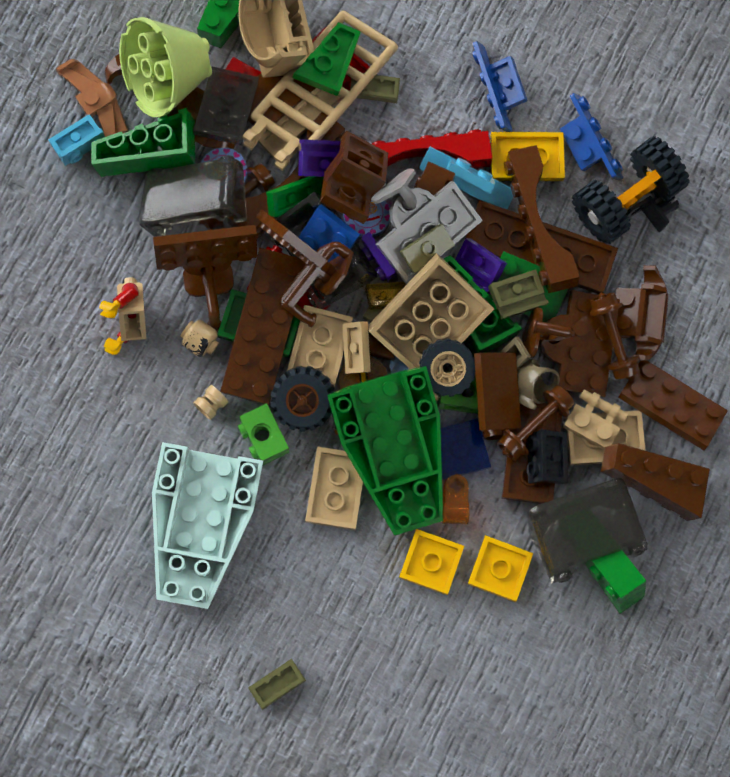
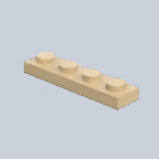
[258,88,343,159]

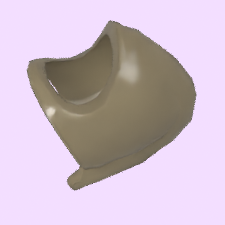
[517,359,560,410]

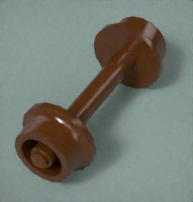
[195,163,275,230]
[590,292,640,380]
[497,385,575,461]

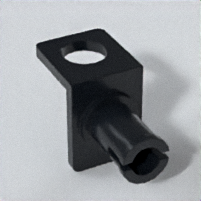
[626,196,679,232]

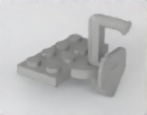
[371,169,483,284]

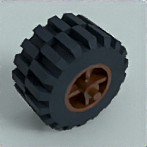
[271,366,335,432]

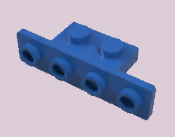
[472,41,528,132]
[560,93,623,181]

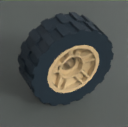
[419,339,475,397]

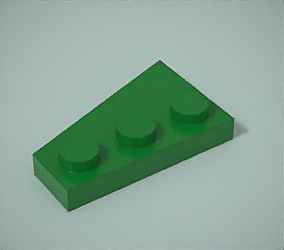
[292,22,361,96]

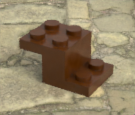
[320,130,389,224]

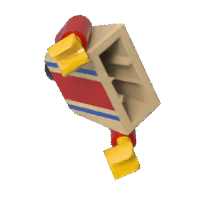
[99,277,147,355]

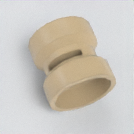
[193,385,228,420]

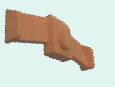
[56,59,128,137]

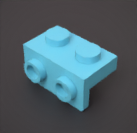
[48,114,105,166]

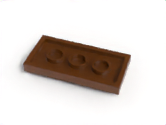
[618,360,728,451]
[501,403,562,505]

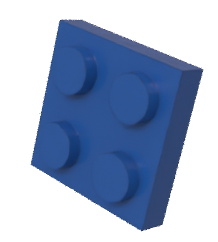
[298,204,361,262]

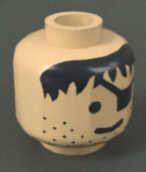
[180,320,219,357]

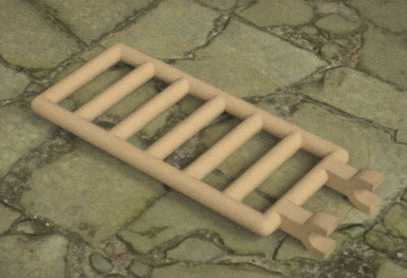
[243,11,398,171]

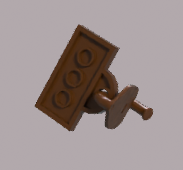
[255,209,354,327]
[153,225,257,332]
[522,290,620,398]

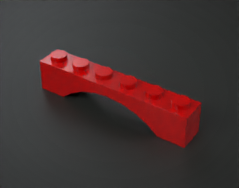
[372,129,493,169]

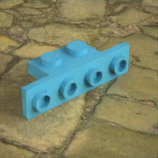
[419,146,513,209]

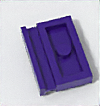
[298,139,341,177]
[361,232,398,285]
[455,238,507,295]

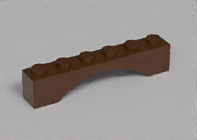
[227,112,345,238]
[504,145,580,293]

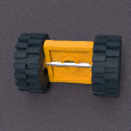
[572,136,690,245]

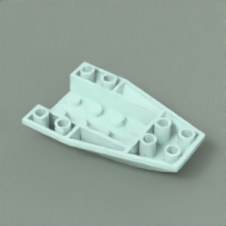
[152,442,263,609]

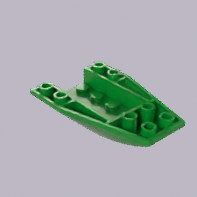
[327,366,443,536]

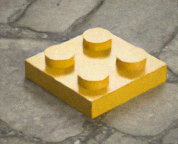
[399,529,464,595]
[467,535,533,602]

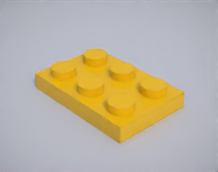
[490,132,565,181]

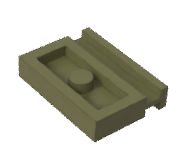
[488,270,549,320]

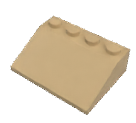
[368,253,494,369]

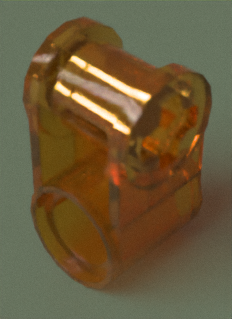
[442,474,470,524]

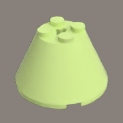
[119,17,212,117]

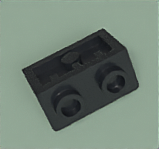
[526,430,568,484]

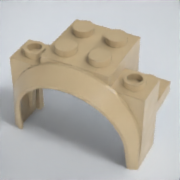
[239,0,314,78]

